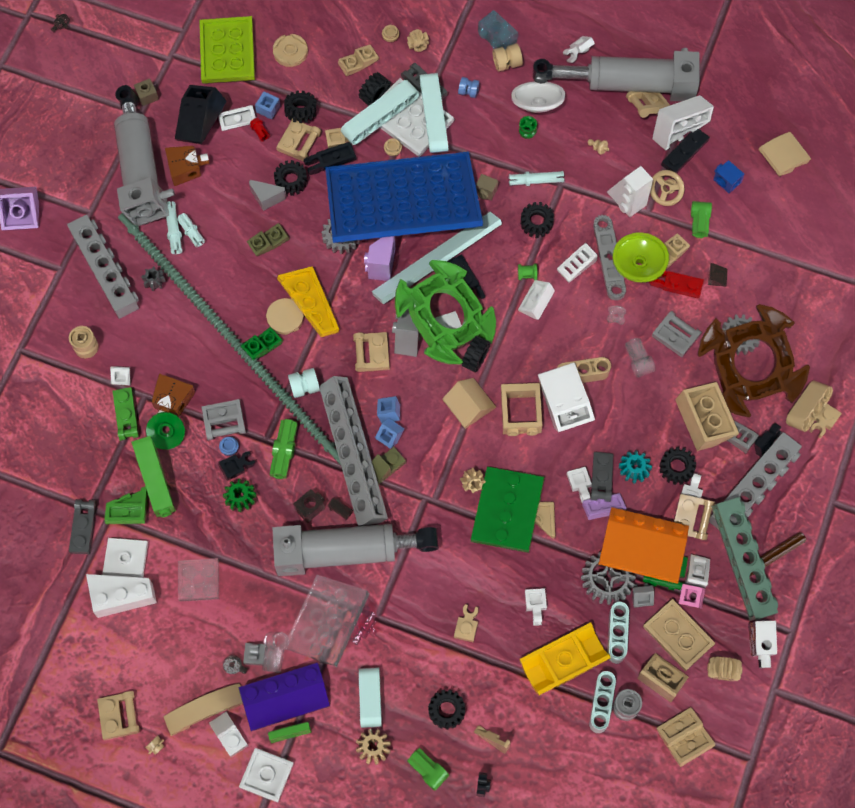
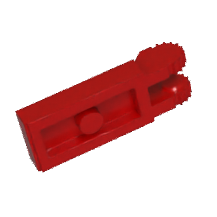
[649,271,704,298]

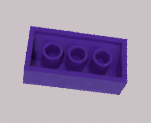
[238,663,330,732]

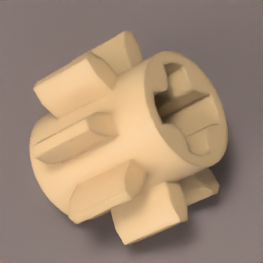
[407,29,429,52]
[460,468,486,493]

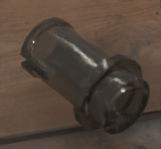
[328,497,353,520]

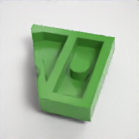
[104,487,148,524]

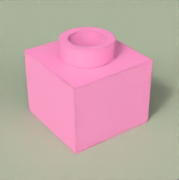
[679,584,705,609]

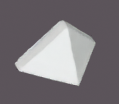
[110,366,131,385]

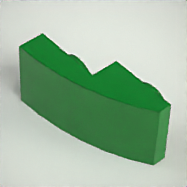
[241,327,283,360]

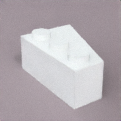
[652,95,714,150]
[607,166,653,217]
[86,574,157,618]

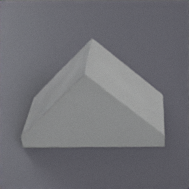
[249,180,287,211]

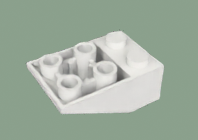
[538,362,595,432]

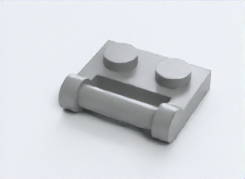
[652,311,702,357]
[202,399,246,441]

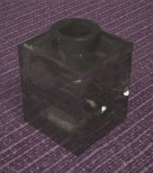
[293,489,325,523]

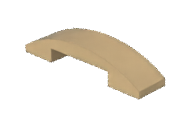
[164,683,243,736]

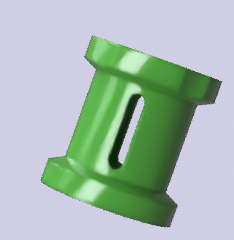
[518,263,537,280]

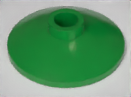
[146,412,185,450]

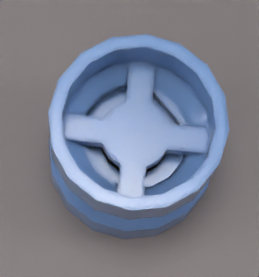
[458,77,480,98]

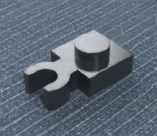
[755,423,782,457]
[218,451,255,481]
[476,772,491,797]

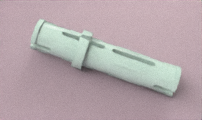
[509,171,564,186]
[166,201,183,254]

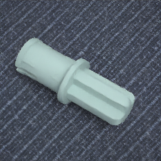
[177,213,205,247]

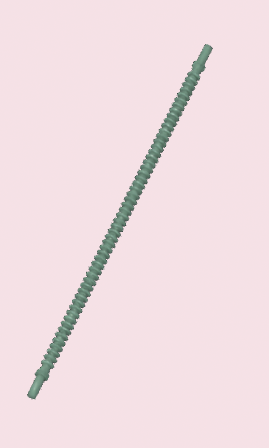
[118,213,341,465]

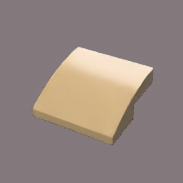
[759,132,811,176]
[657,708,715,767]

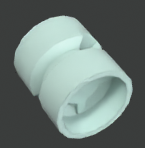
[288,368,320,398]

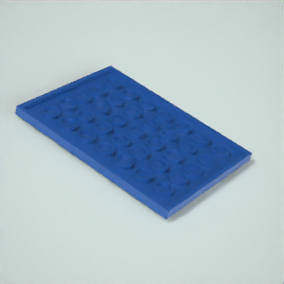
[325,151,483,243]

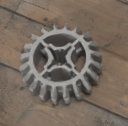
[581,552,636,605]

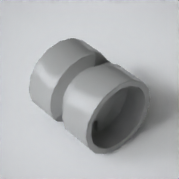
[613,689,642,721]

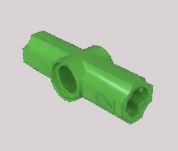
[270,419,298,479]

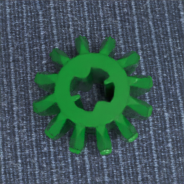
[223,479,257,513]

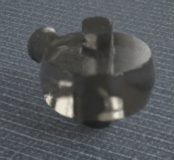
[51,14,70,33]
[223,655,248,674]

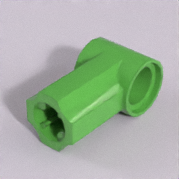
[691,201,712,238]
[407,748,450,791]

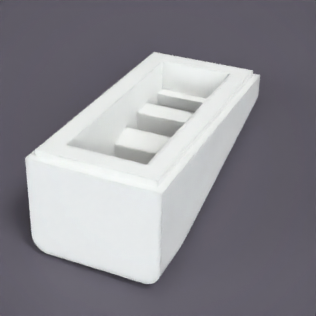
[557,243,597,283]

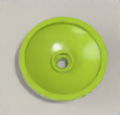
[612,233,669,282]

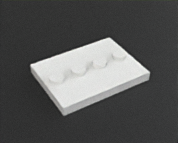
[379,78,454,157]

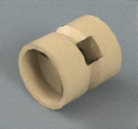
[492,43,523,72]
[69,326,99,359]

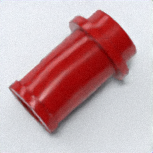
[250,118,270,142]

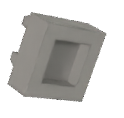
[632,583,654,607]
[243,643,266,666]

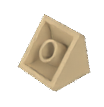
[443,378,496,429]
[637,653,689,703]

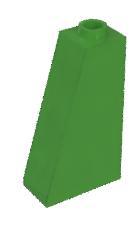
[131,436,176,517]

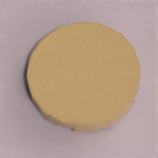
[273,34,308,67]
[266,298,304,335]

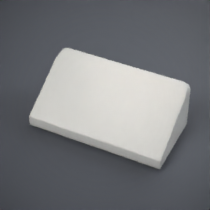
[218,105,256,131]
[518,280,555,320]

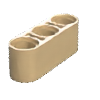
[557,357,611,383]
[786,380,833,432]

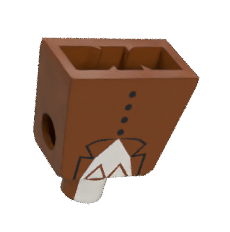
[165,146,210,186]
[152,374,195,417]

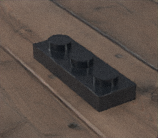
[661,129,710,173]

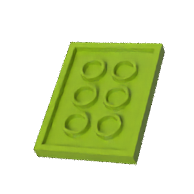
[200,16,255,83]

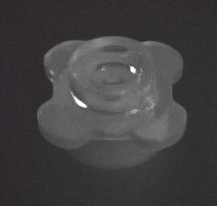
[607,306,627,325]

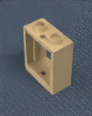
[501,383,542,436]

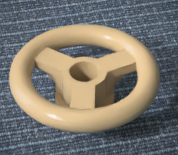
[650,170,684,206]

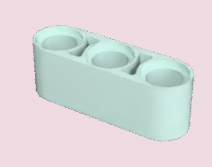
[607,602,629,664]
[359,667,382,728]
[589,671,616,733]

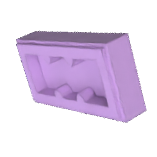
[582,493,626,520]

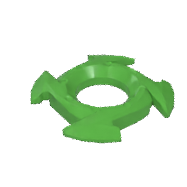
[395,260,496,365]

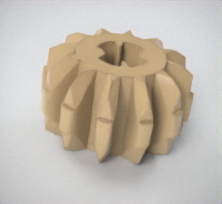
[707,657,743,681]
[356,729,391,765]

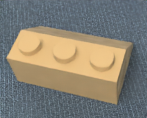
[675,382,739,451]

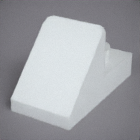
[684,554,710,589]
[209,712,248,757]

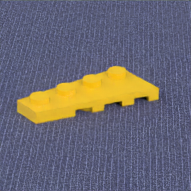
[277,266,339,337]

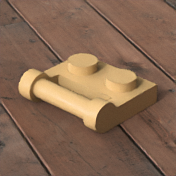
[626,91,670,118]
[276,119,321,161]
[353,332,390,372]
[674,493,716,540]
[97,691,140,740]

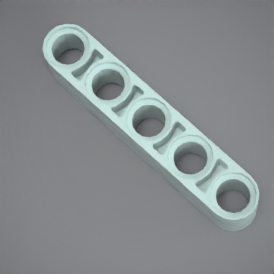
[420,73,448,153]
[341,80,420,145]

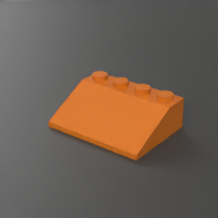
[599,507,689,584]

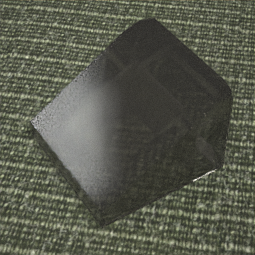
[708,263,728,287]

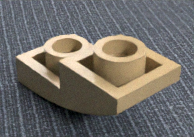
[338,45,379,76]
[664,233,690,268]

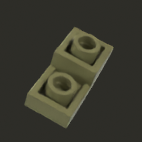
[247,223,290,256]

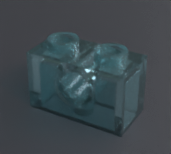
[478,10,518,49]

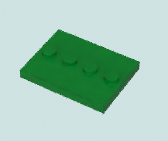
[471,467,544,553]

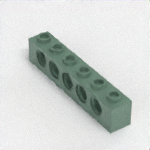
[711,497,778,621]

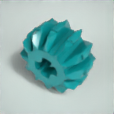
[618,450,652,484]

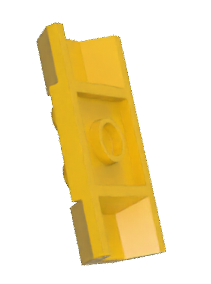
[519,622,611,696]

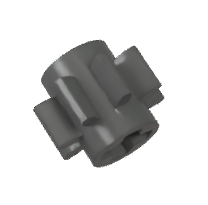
[141,266,166,291]

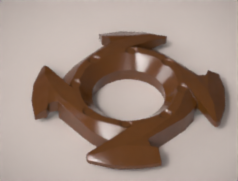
[697,304,810,417]

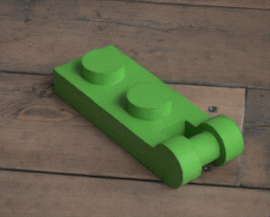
[112,387,139,441]

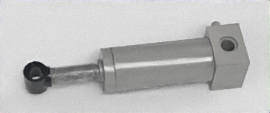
[532,48,699,102]

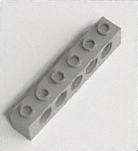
[67,214,139,319]
[709,432,802,530]

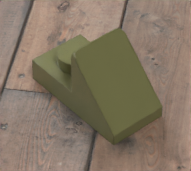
[372,447,406,485]

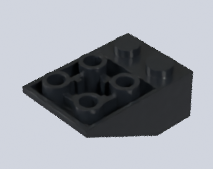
[175,85,227,144]

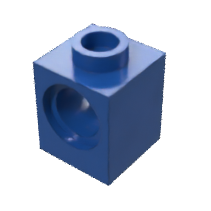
[713,160,744,194]

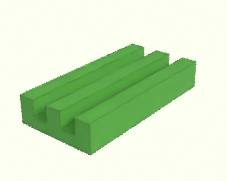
[268,722,311,743]

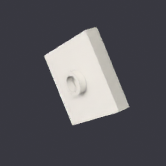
[102,538,148,578]
[239,748,294,803]

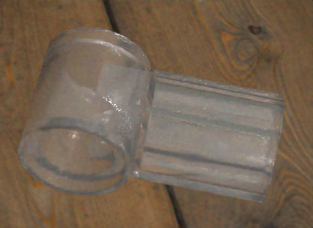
[625,338,656,378]
[262,632,289,673]

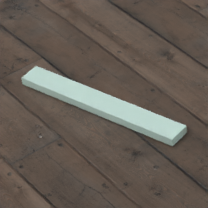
[372,212,502,304]

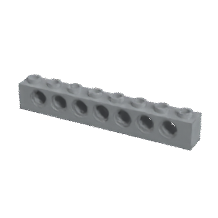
[319,376,388,526]

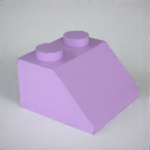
[0,187,39,230]
[364,236,396,281]

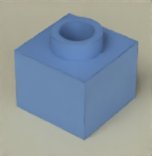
[255,92,281,120]
[377,396,400,423]
[375,418,404,449]

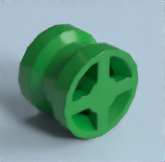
[519,116,537,139]

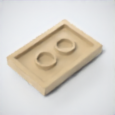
[643,599,715,672]

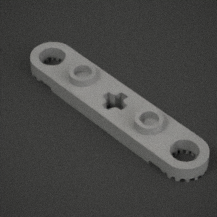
[593,215,626,300]

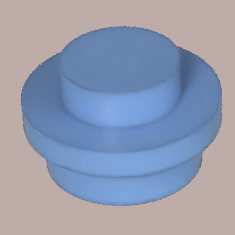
[219,437,239,456]

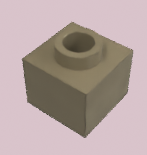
[134,79,159,106]
[476,174,498,201]

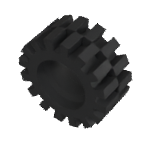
[358,72,391,106]
[284,90,316,123]
[274,160,308,196]
[520,202,554,238]
[461,336,491,373]
[659,447,696,485]
[428,690,465,730]

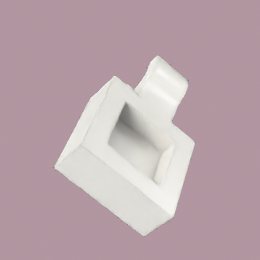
[563,36,595,63]
[567,467,592,503]
[681,473,703,498]
[525,588,547,626]

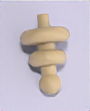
[587,139,609,155]

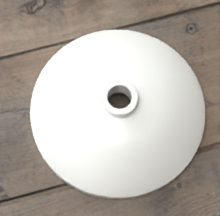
[511,81,565,113]

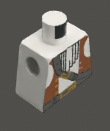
[748,621,777,668]

